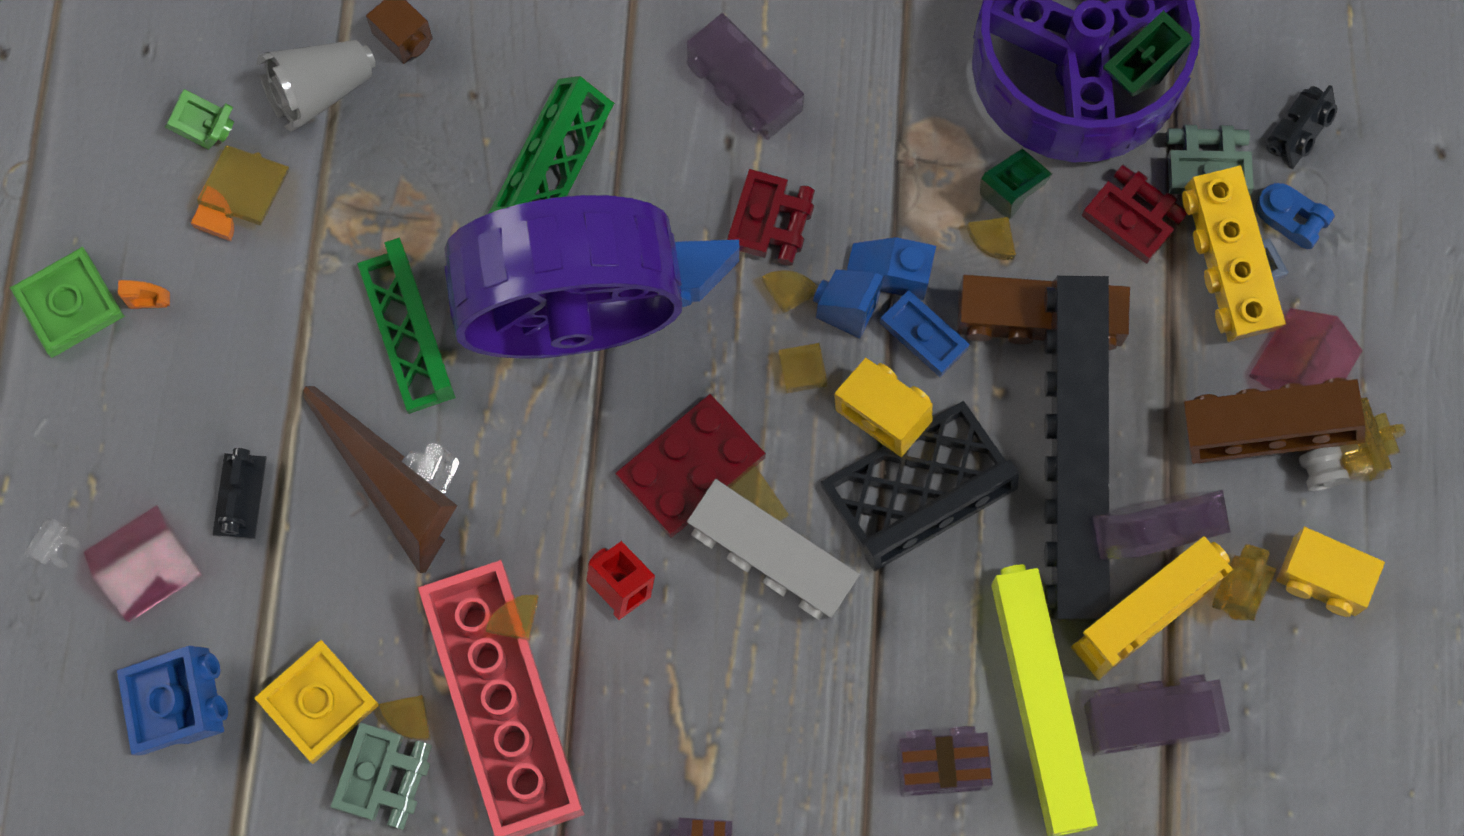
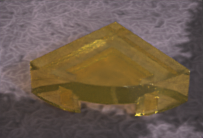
[967,217,1016,260]
[762,270,818,313]
[486,595,540,641]
[379,695,431,740]

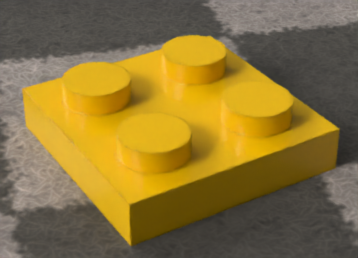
[255,640,379,764]

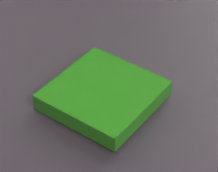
[10,247,125,358]

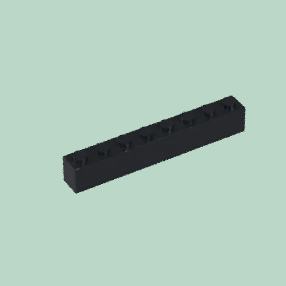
[1044,275,1110,620]

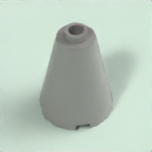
[257,40,375,131]

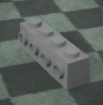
[687,479,860,620]

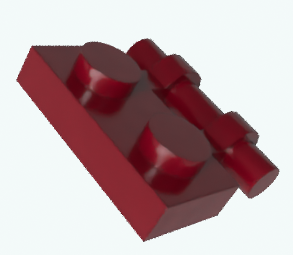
[1082,164,1187,264]
[727,169,815,266]

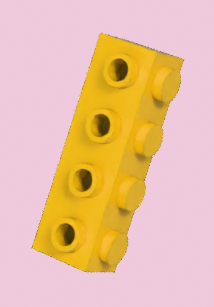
[1182,165,1286,342]

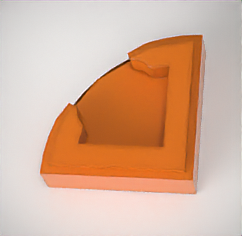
[191,188,234,241]
[118,280,170,309]

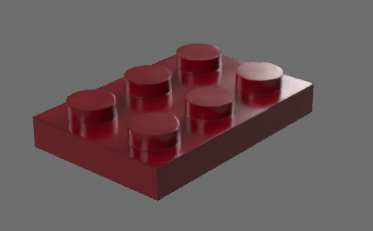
[615,394,766,538]

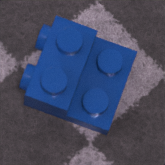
[117,646,228,755]

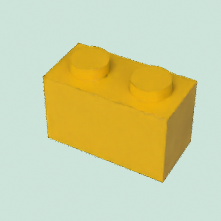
[834,357,933,458]
[1276,526,1385,617]

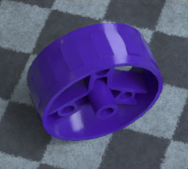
[972,0,1200,162]
[444,195,682,359]

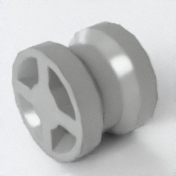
[1299,446,1350,491]

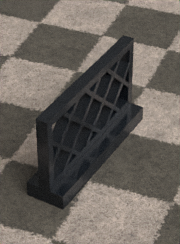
[821,401,1019,572]

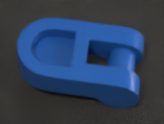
[1256,183,1335,249]

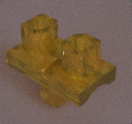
[1342,397,1406,481]
[1212,544,1276,621]

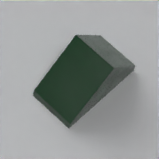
[1103,10,1193,97]

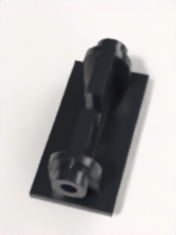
[1267,85,1337,169]
[212,448,267,539]

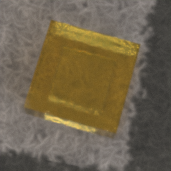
[778,343,827,394]

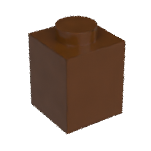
[366,0,433,64]

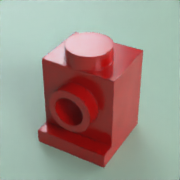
[586,541,655,620]

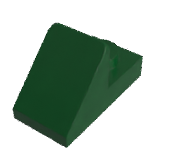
[980,148,1052,220]

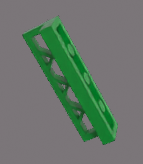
[488,76,615,214]
[357,237,456,414]

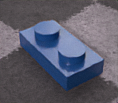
[880,290,970,377]

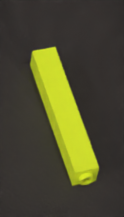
[991,564,1098,836]

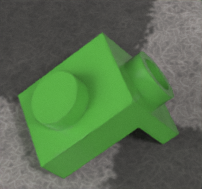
[165,89,234,150]

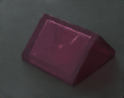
[1249,308,1363,390]
[83,505,202,623]

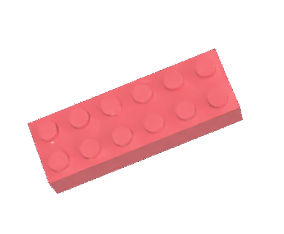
[418,560,585,836]

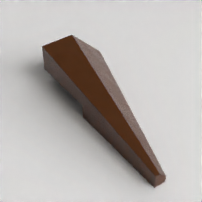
[303,386,458,573]

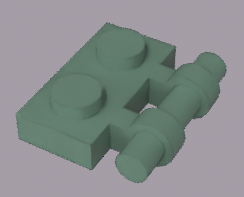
[1166,124,1254,195]
[331,722,432,830]

